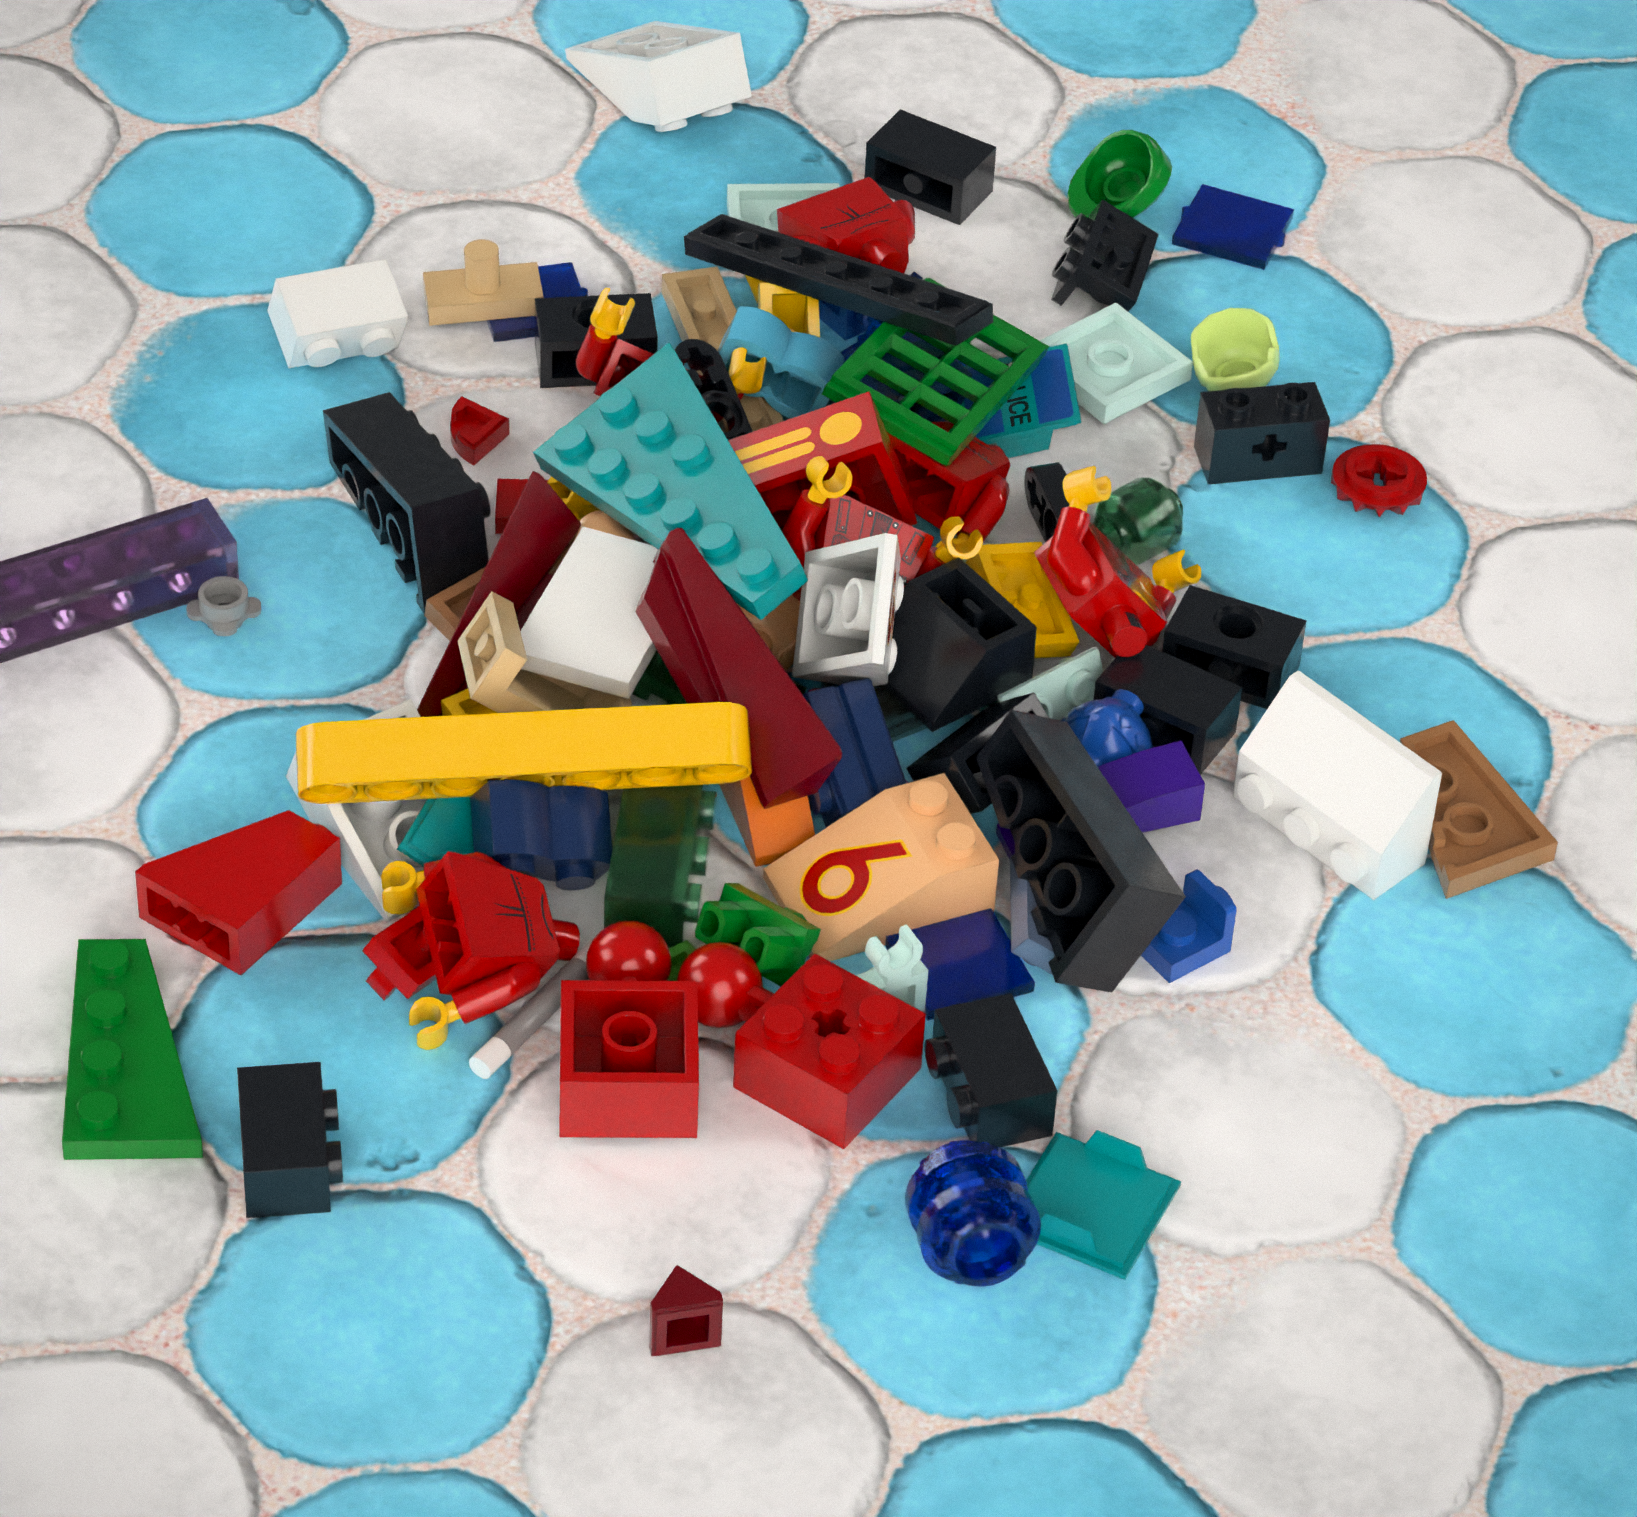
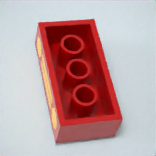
[728,391,917,527]

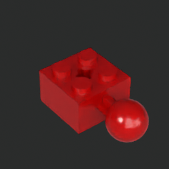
[559,920,699,1138]
[677,942,926,1149]

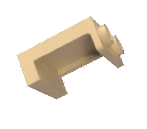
[458,591,632,713]

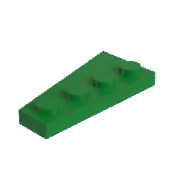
[62,939,203,1160]

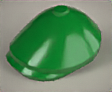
[1067,130,1172,218]

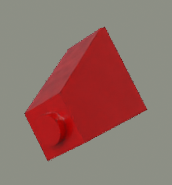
[135,810,342,975]

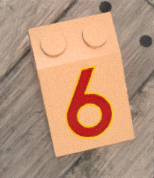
[763,773,999,961]

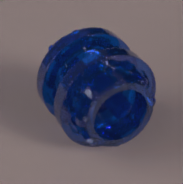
[905,1140,1041,1287]

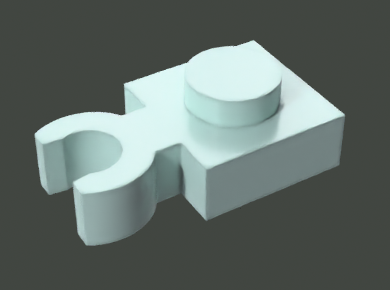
[856,924,928,1013]

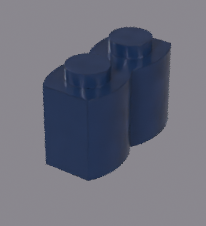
[470,780,614,890]

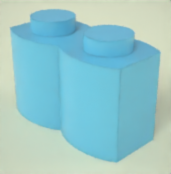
[718,306,845,419]

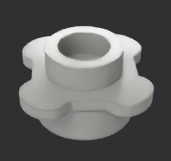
[186,576,262,636]

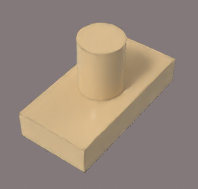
[423,239,544,326]

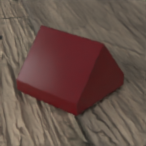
[649,1265,723,1356]

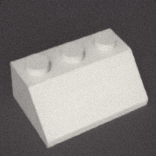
[1233,670,1442,900]

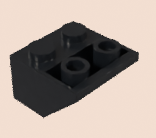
[882,557,1037,732]

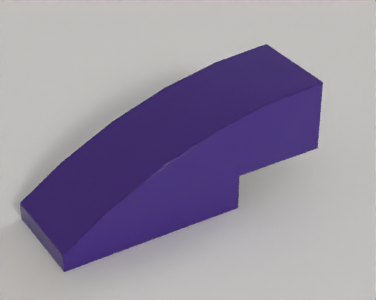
[996,741,1205,860]

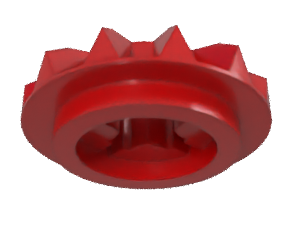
[1331,444,1427,517]

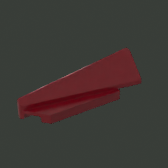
[417,471,581,717]
[635,528,842,809]

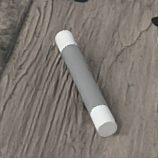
[469,938,594,1079]

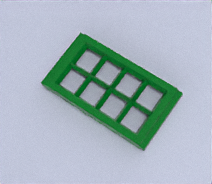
[822,278,1049,467]

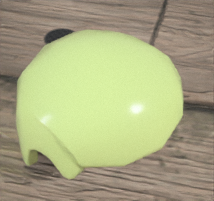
[1191,308,1280,391]

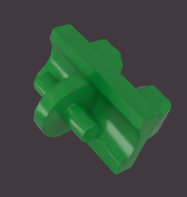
[695,883,821,987]

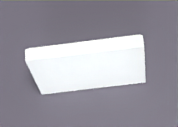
[520,527,658,699]

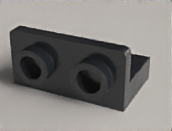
[1051,199,1159,312]

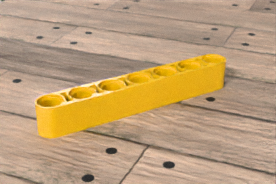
[296,702,752,804]

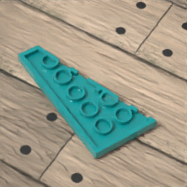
[533,342,808,620]

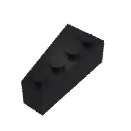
[323,392,491,614]
[976,709,1186,993]

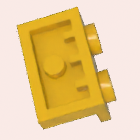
[965,542,1079,659]

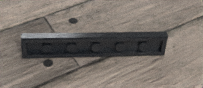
[684,214,993,346]

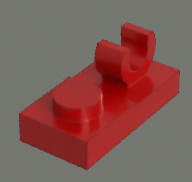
[362,906,436,1000]

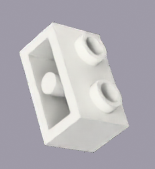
[267,259,408,368]

